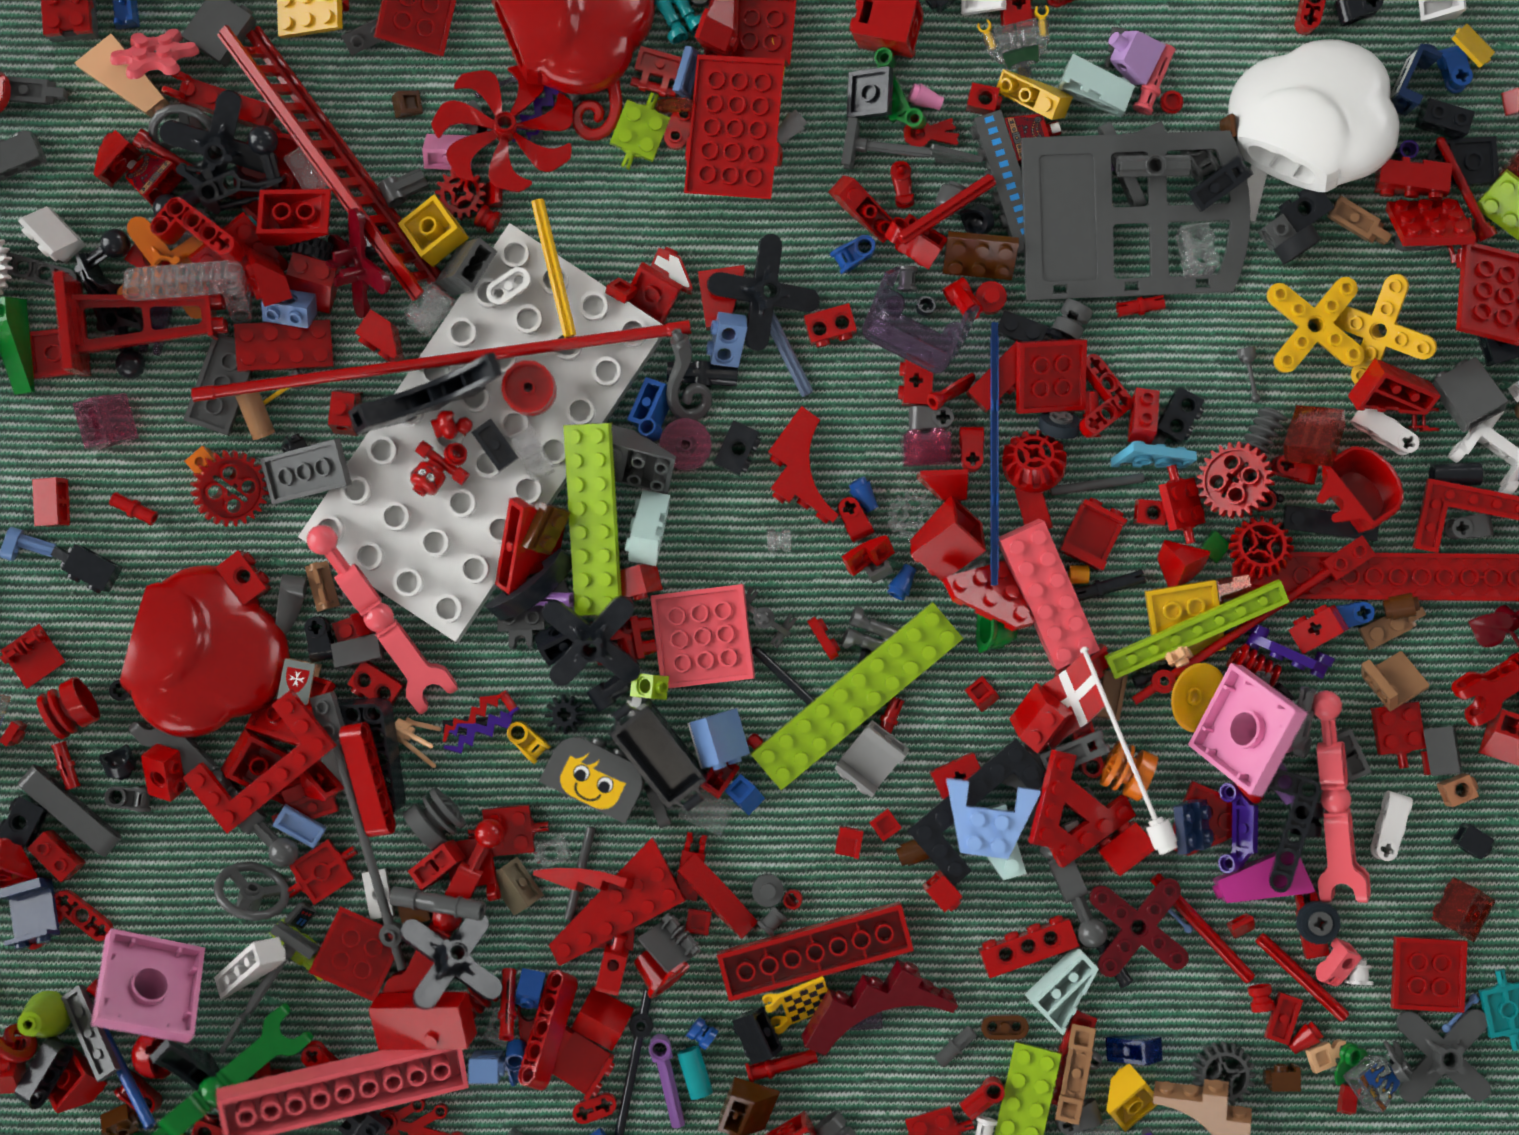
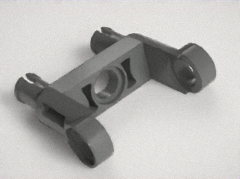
[1256,671,1316,758]

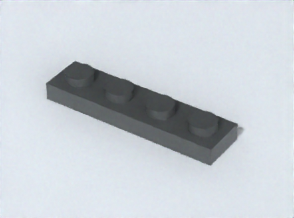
[61,985,121,1082]

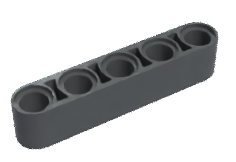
[18,764,122,857]

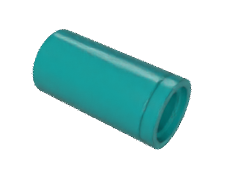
[677,1046,713,1100]

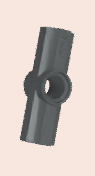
[1116,154,1191,178]

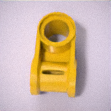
[507,721,551,764]

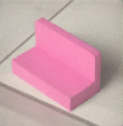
[422,134,472,170]

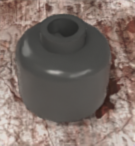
[935,181,966,218]

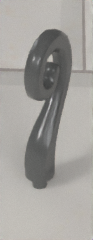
[666,329,712,421]

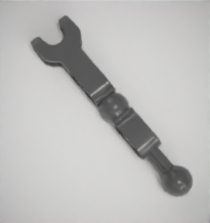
[129,722,299,868]
[990,743,1108,948]

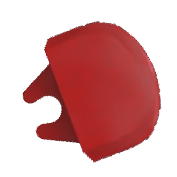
[1316,446,1404,533]

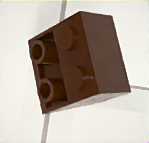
[717,1077,780,1135]

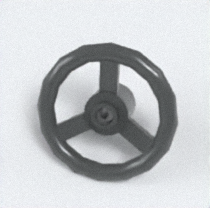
[148,104,221,168]
[213,861,290,921]

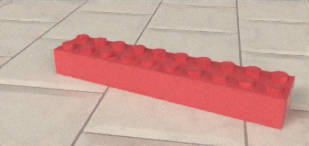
[216,1049,469,1135]

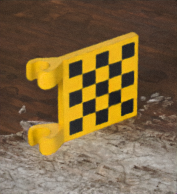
[762,976,828,1034]

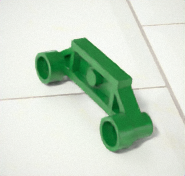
[874,47,926,129]

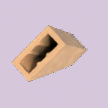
[74,34,170,118]

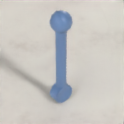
[1168,908,1193,933]
[1442,994,1480,1033]

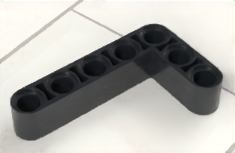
[337,698,406,814]
[1268,768,1320,893]

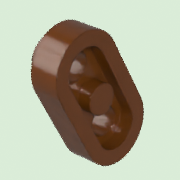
[980,1014,1029,1040]

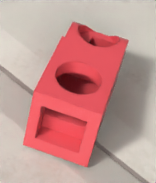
[1316,937,1362,987]

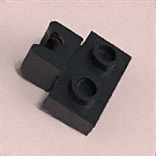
[338,1111,391,1135]

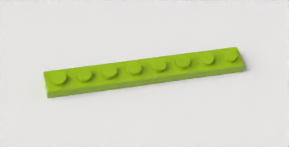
[1104,579,1289,679]

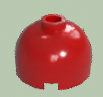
[131,1035,177,1079]

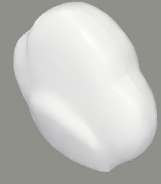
[1228,39,1400,192]

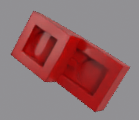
[842,535,895,576]

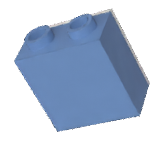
[688,708,750,770]

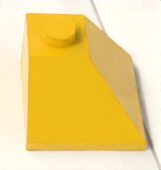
[1107,1063,1157,1132]

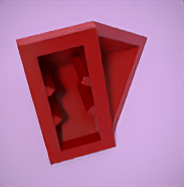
[1157,540,1210,587]

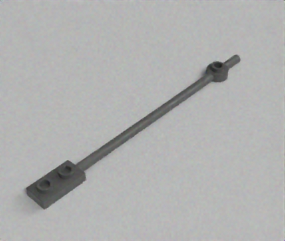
[309,691,407,970]

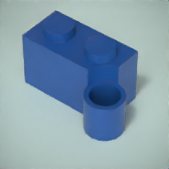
[627,377,669,442]

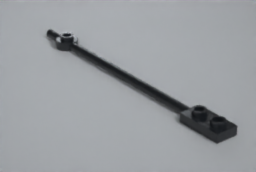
[614,989,653,1135]

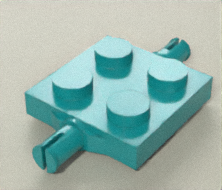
[1478,969,1519,1051]

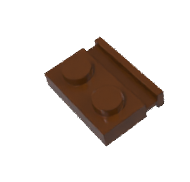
[521,502,571,555]

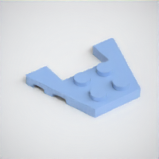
[946,778,1040,859]

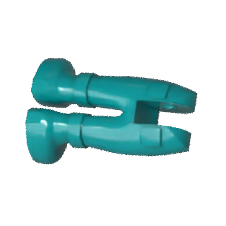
[654,0,702,44]

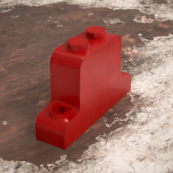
[495,497,565,594]

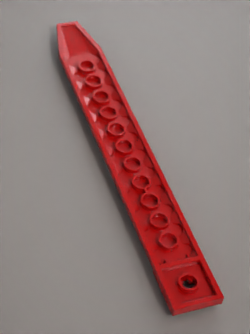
[1231,552,1519,601]

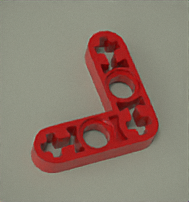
[1079,354,1133,438]
[28,889,114,950]

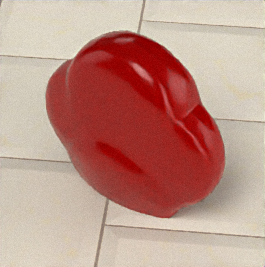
[491,0,655,95]
[120,565,290,738]

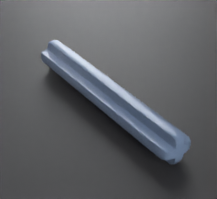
[770,311,813,397]

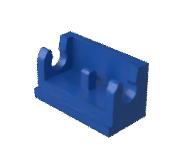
[112,0,140,30]

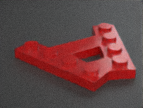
[1028,749,1136,868]

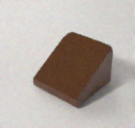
[392,90,423,118]
[1219,113,1237,142]

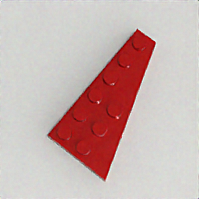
[549,837,686,966]

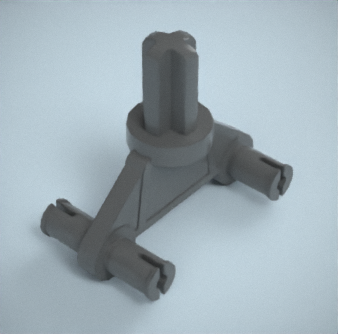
[745,587,798,648]

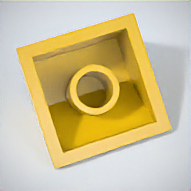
[398,194,469,267]

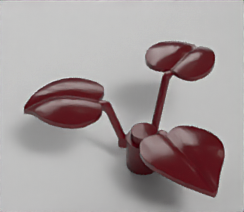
[1468,605,1519,659]

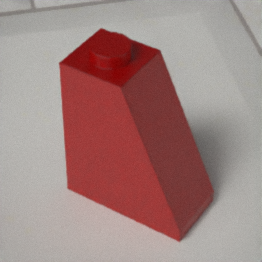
[698,265,745,331]

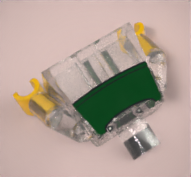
[977,5,1050,77]

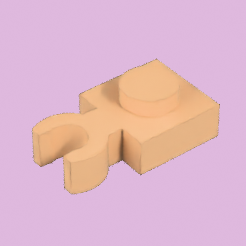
[1165,646,1193,668]
[1305,1039,1346,1074]

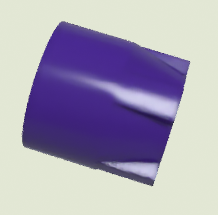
[1395,140,1419,161]

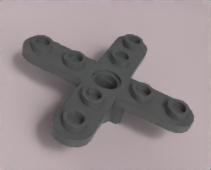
[1396,1009,1491,1103]

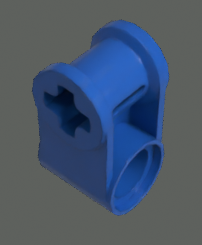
[1436,45,1473,94]
[830,235,875,275]
[1336,602,1375,628]
[504,1039,527,1087]

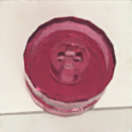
[659,418,712,472]

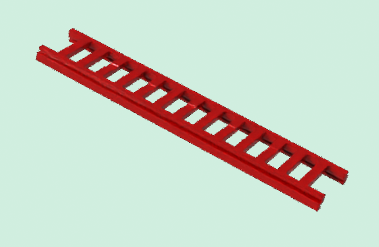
[217,25,446,301]

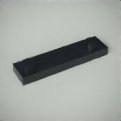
[1282,505,1379,541]

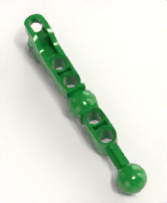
[151,1003,314,1135]

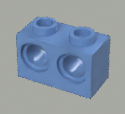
[706,312,747,368]
[469,1050,507,1084]

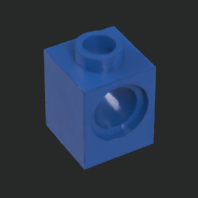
[725,774,765,815]
[515,968,546,1009]

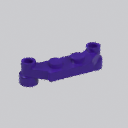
[1245,625,1335,679]
[1218,782,1258,873]

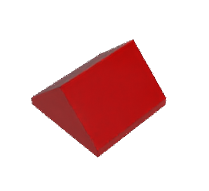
[570,986,635,1051]

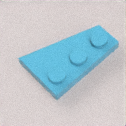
[1111,441,1197,468]

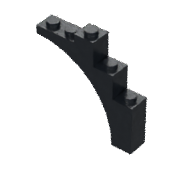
[348,352,503,434]
[150,1040,281,1135]

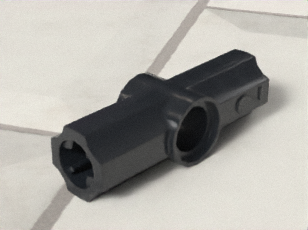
[667,361,738,387]

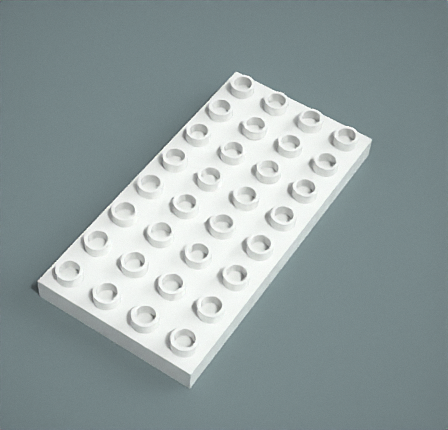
[298,223,663,642]

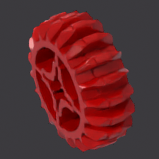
[1228,516,1294,580]

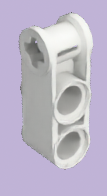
[1350,408,1419,455]
[1370,790,1413,861]

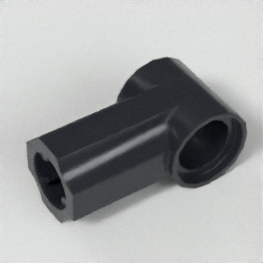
[586,675,631,712]

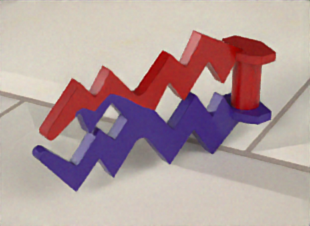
[443,690,520,754]

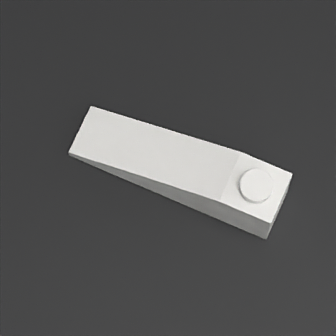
[214,937,286,999]

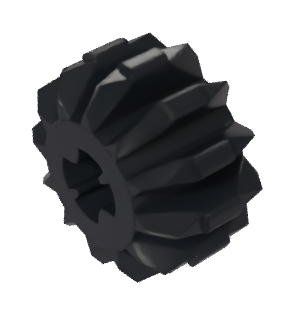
[545,694,585,735]

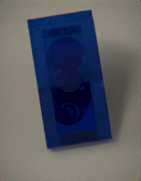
[1105,1035,1163,1066]

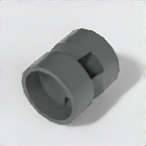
[1051,299,1093,339]
[814,1110,856,1135]

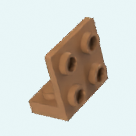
[1361,651,1429,711]

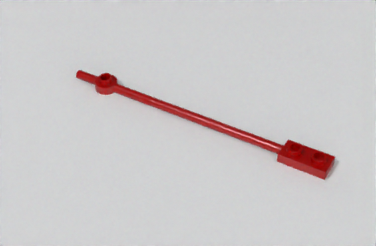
[1131,535,1376,705]

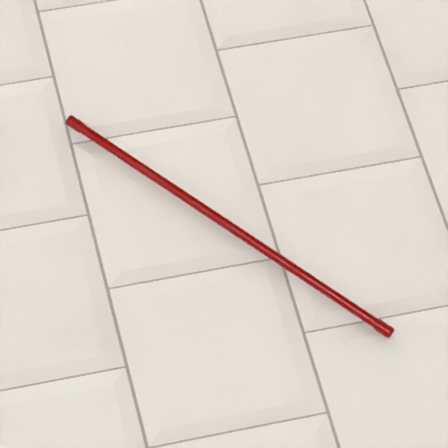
[191,320,691,402]

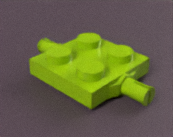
[610,92,670,170]

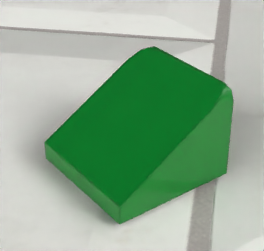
[1199,530,1229,564]

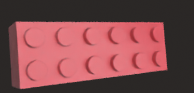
[999,519,1100,670]

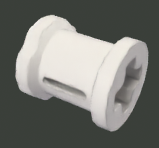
[975,1115,998,1135]

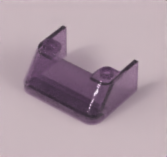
[862,266,980,373]

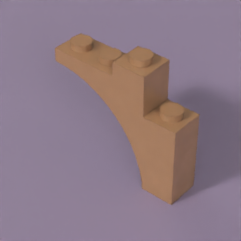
[1153,1079,1252,1135]

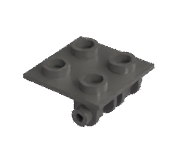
[638,913,701,973]

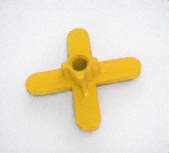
[1333,274,1437,384]
[1267,277,1365,373]

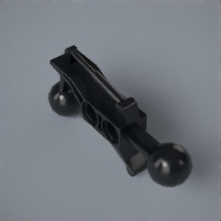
[152,125,286,216]
[74,229,152,379]

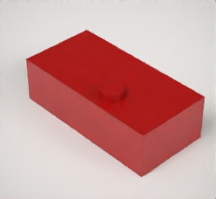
[368,992,477,1050]

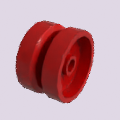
[501,360,557,417]

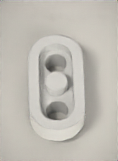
[486,267,531,306]

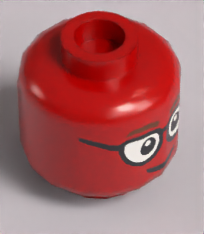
[410,460,446,497]

